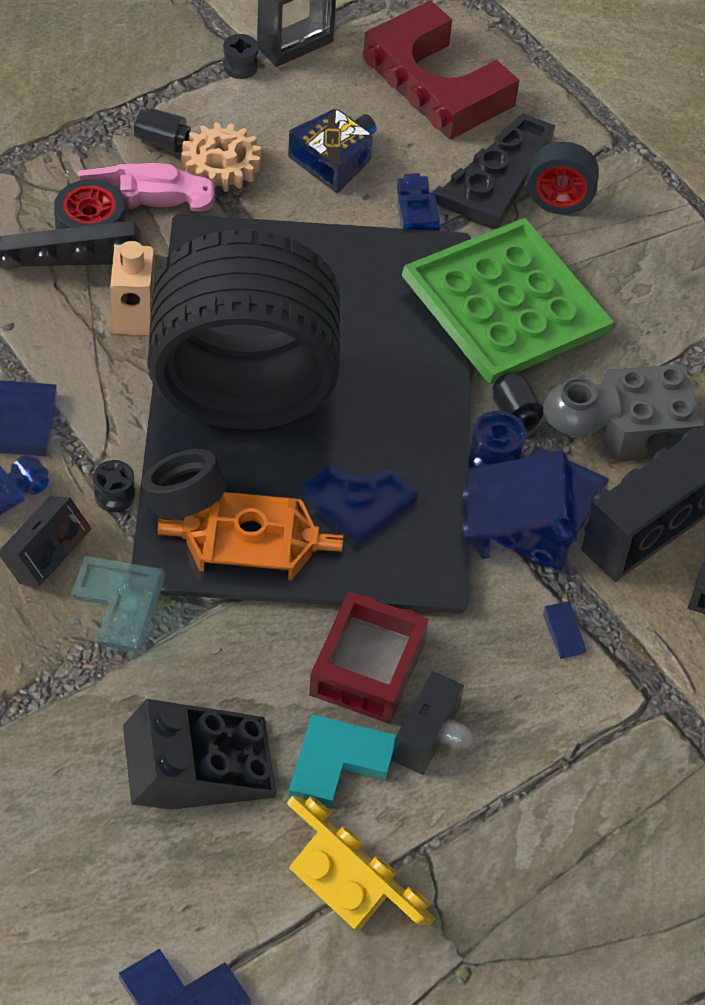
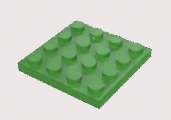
[402,218,614,385]

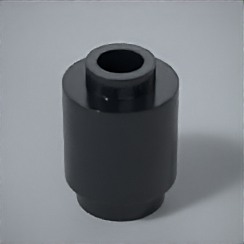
[134,108,191,153]
[492,373,544,431]

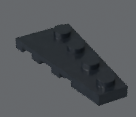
[430,113,556,228]

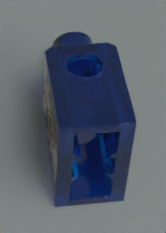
[288,109,377,194]

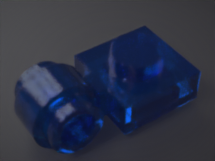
[397,173,440,231]
[0,455,49,515]

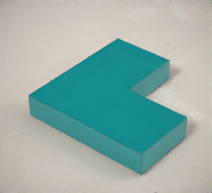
[288,714,396,808]

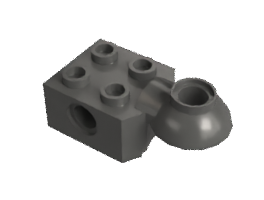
[543,364,703,461]

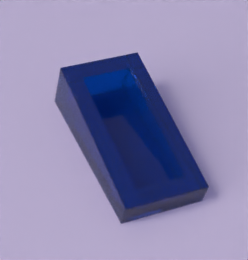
[543,601,586,659]

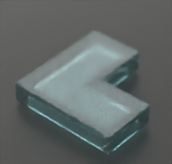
[71,556,166,653]

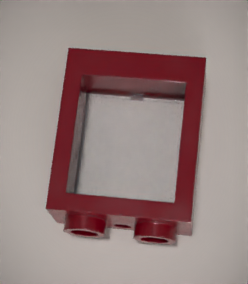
[309,591,429,724]

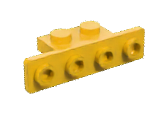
[287,796,436,930]

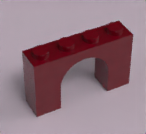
[363,0,520,140]

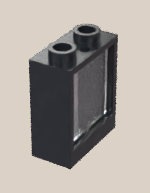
[257,0,336,67]

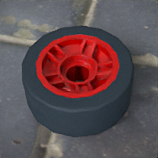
[527,142,599,214]
[54,180,126,229]

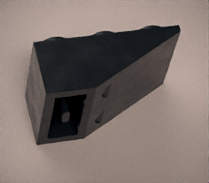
[123,699,276,810]

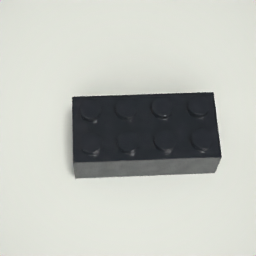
[581,425,705,582]

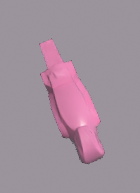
[78,163,215,212]

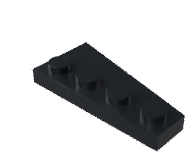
[0,220,151,269]

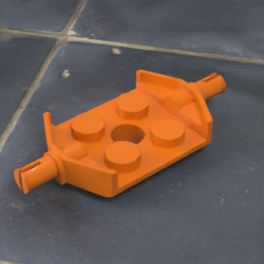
[158,492,343,580]

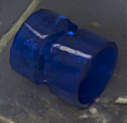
[469,411,526,487]

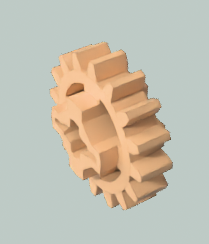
[182,122,261,192]

